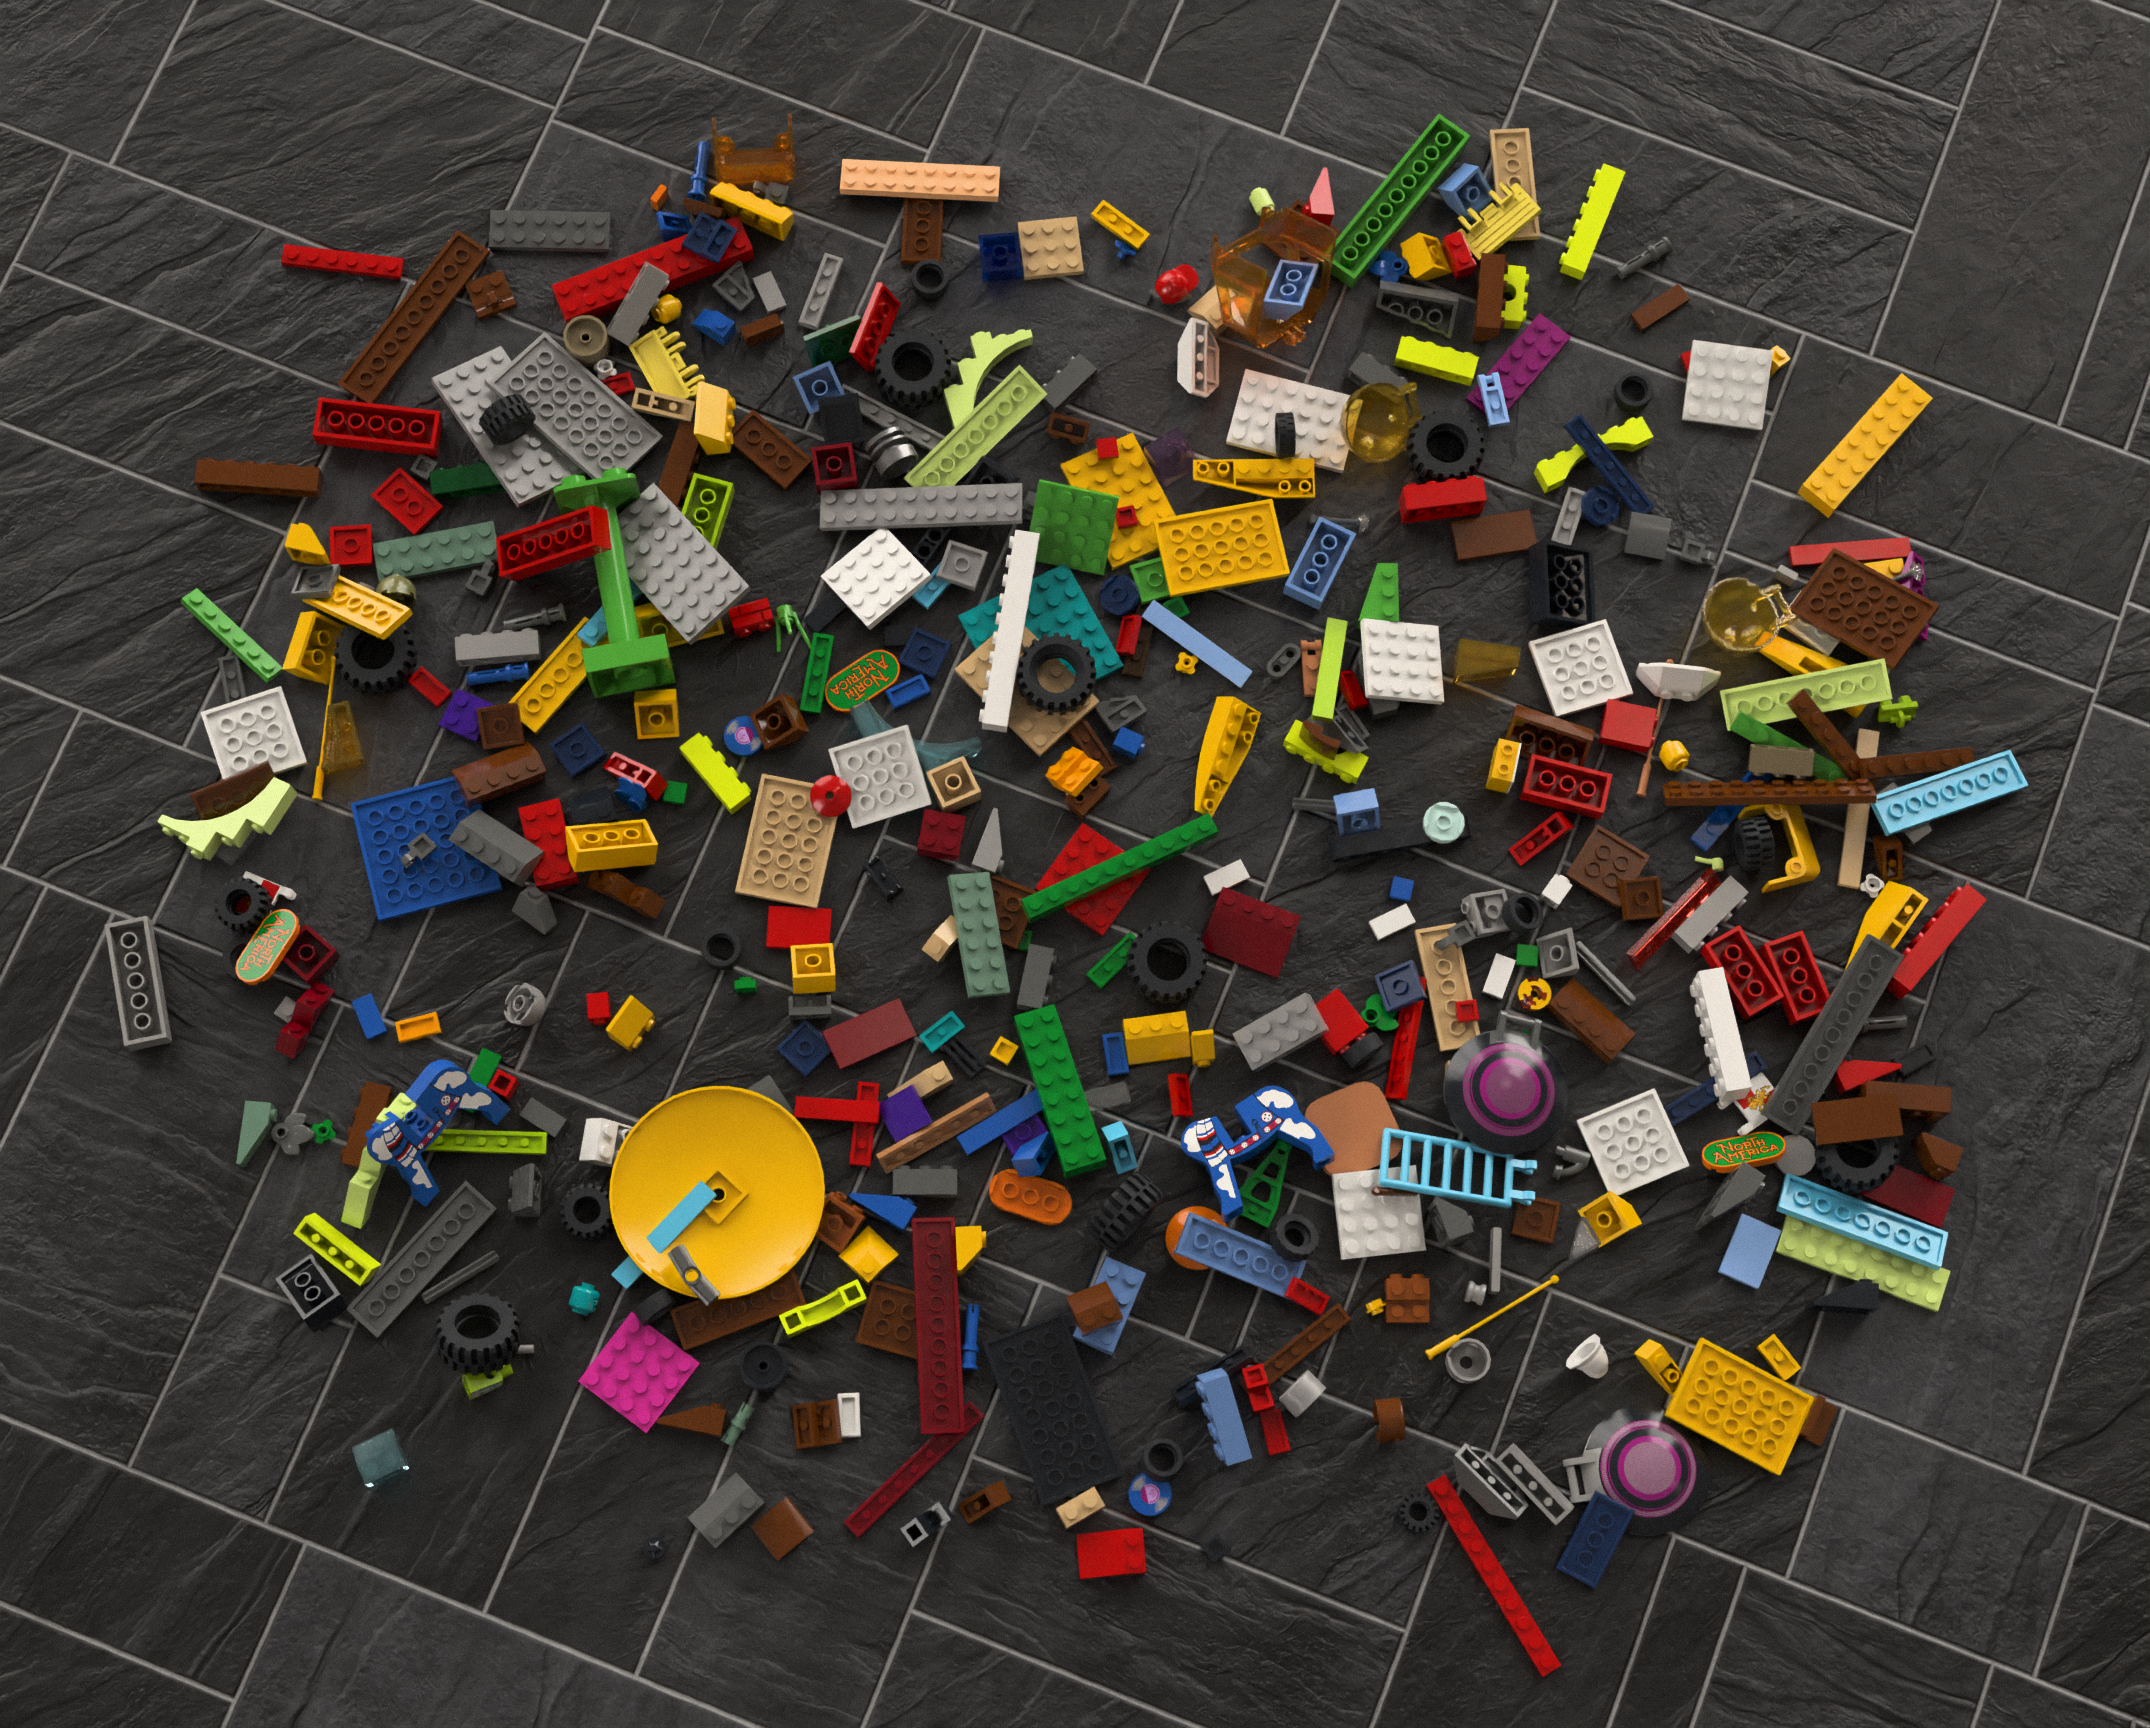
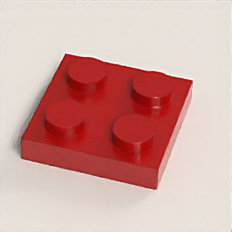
[330,524,373,567]

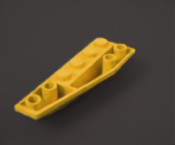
[1193,459,1315,498]
[1755,632,1867,718]
[1195,697,1261,817]
[1844,881,1929,972]

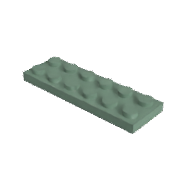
[372,521,498,583]
[947,872,1010,998]

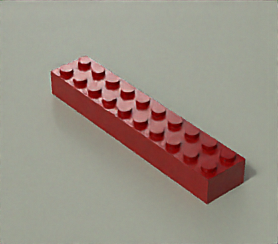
[551,215,754,325]

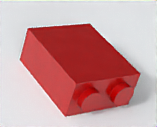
[1598,699,1658,753]
[1316,988,1369,1056]

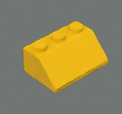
[694,381,736,455]
[282,611,347,684]
[1122,1011,1191,1066]

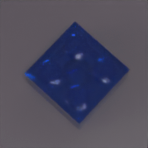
[978,232,1022,282]

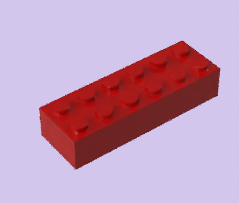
[312,397,444,458]
[496,505,611,581]
[1886,884,1987,1000]

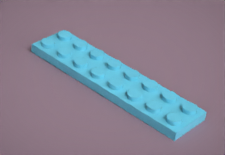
[1870,750,2028,837]
[1776,1173,1948,1271]

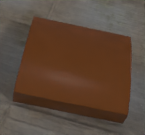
[683,197,728,221]
[1299,720,1341,760]
[792,1399,843,1449]
[751,1497,814,1561]

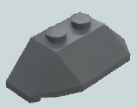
[1453,1443,1529,1520]

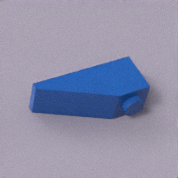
[849,1193,917,1233]

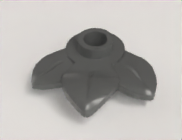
[271,1113,314,1155]

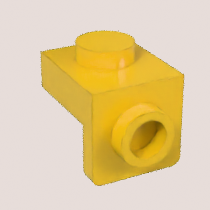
[1769,345,1791,379]

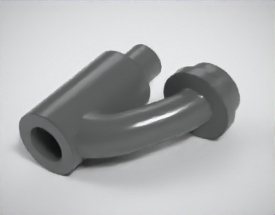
[1552,1145,1591,1180]

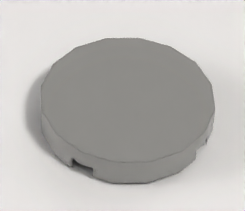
[1774,1134,1816,1177]

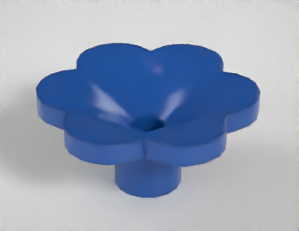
[1115,240,1136,259]

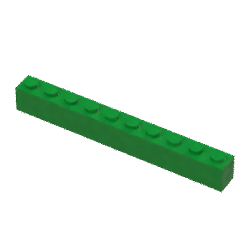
[1021,813,1218,924]

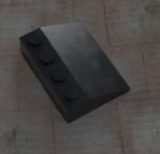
[1529,540,1596,627]

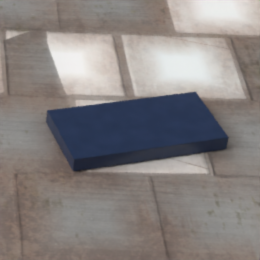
[1556,1490,1635,1589]

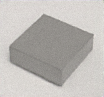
[1773,565,1799,587]

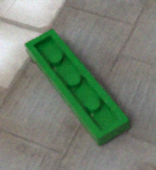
[800,633,834,715]

